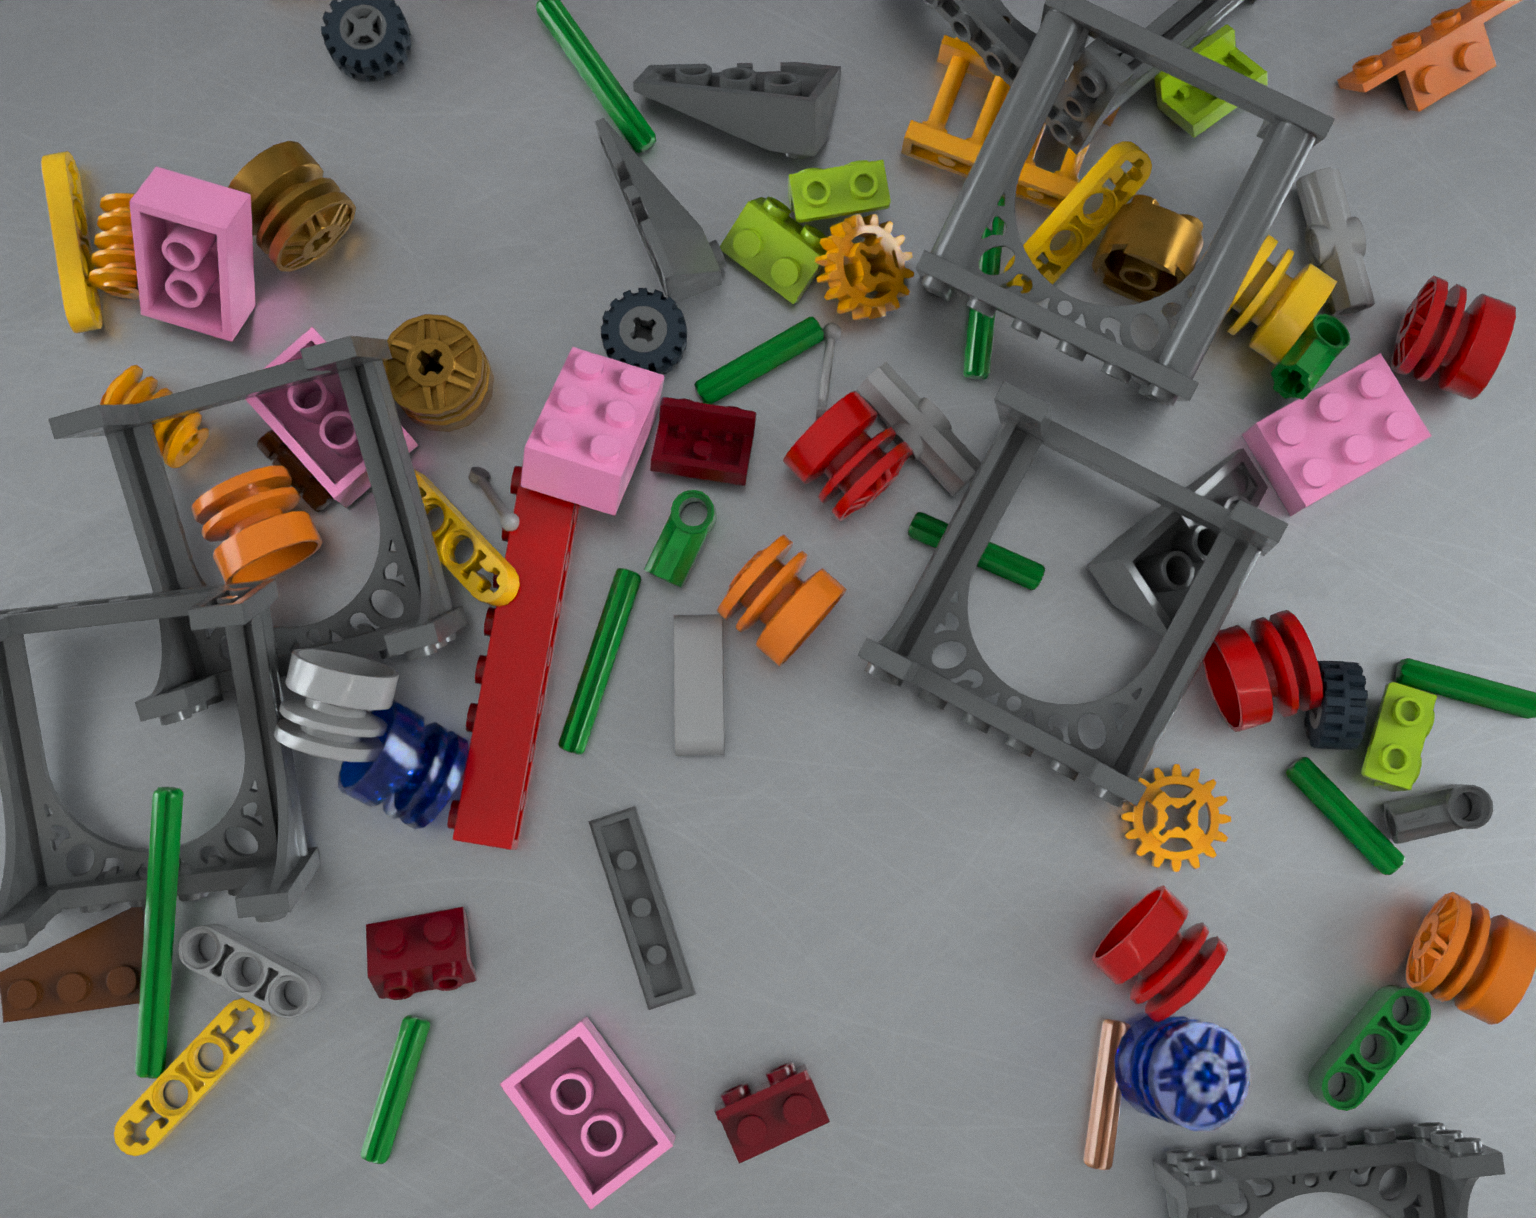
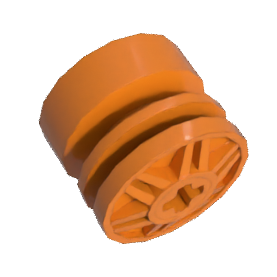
[191,466,323,584]
[717,535,847,667]
[1406,892,1536,1025]

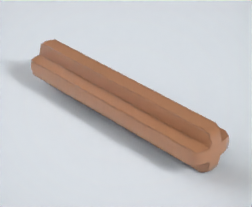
[1083,1019,1131,1170]

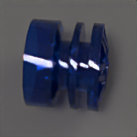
[338,700,469,830]
[1115,1014,1250,1132]

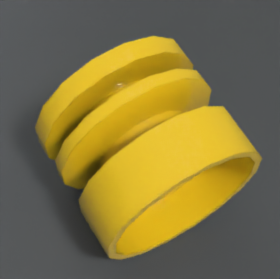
[1227,234,1337,364]

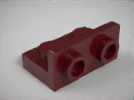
[714,1062,830,1164]

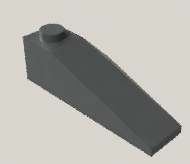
[633,62,841,159]
[595,118,726,303]
[1087,448,1268,637]

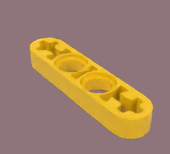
[1004,141,1152,294]
[41,151,103,333]
[414,469,520,607]
[114,998,271,1156]

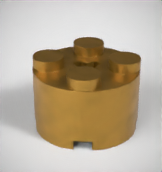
[1092,194,1204,304]

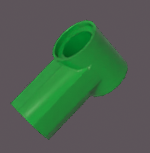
[1270,314,1351,400]
[644,490,717,588]

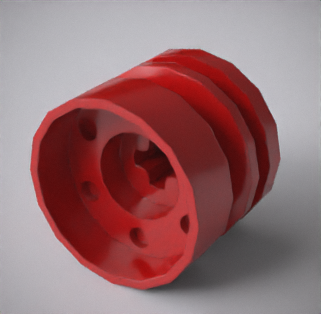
[1391,276,1516,400]
[783,390,913,521]
[1203,610,1323,732]
[1092,885,1228,1022]

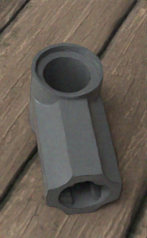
[1384,784,1493,844]

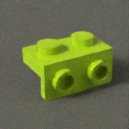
[1154,24,1268,138]
[788,159,891,223]
[720,196,827,305]
[1361,682,1437,792]

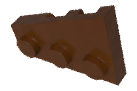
[0,906,145,1023]

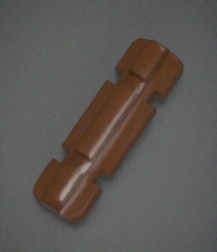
[257,430,334,512]

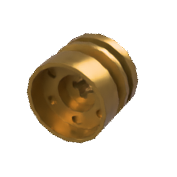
[228,141,356,272]
[383,314,494,432]

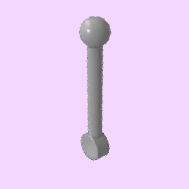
[816,322,841,419]
[468,467,520,531]

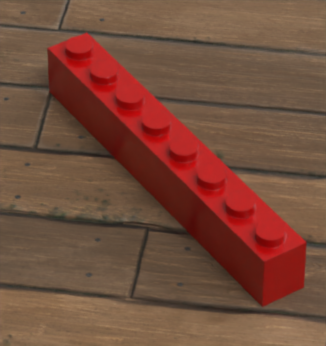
[447,464,580,850]

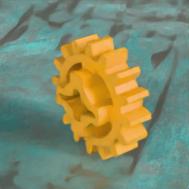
[815,214,914,320]
[1121,764,1231,872]

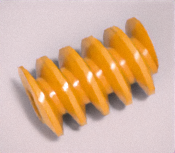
[88,193,139,300]
[100,364,209,468]

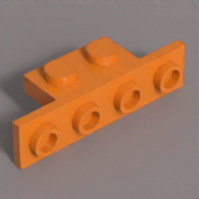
[1337,0,1522,112]

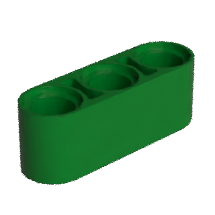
[1308,985,1431,1111]

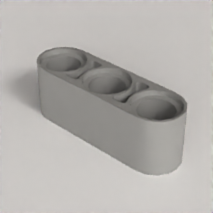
[673,614,725,756]
[178,924,322,1019]

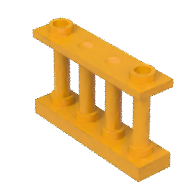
[901,35,1120,211]

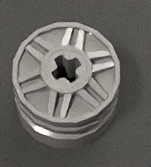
[274,648,399,762]

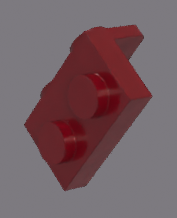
[650,397,757,486]
[366,907,476,1000]

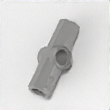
[1296,167,1375,317]
[856,362,981,496]

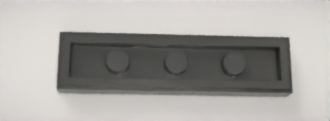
[588,806,696,1010]

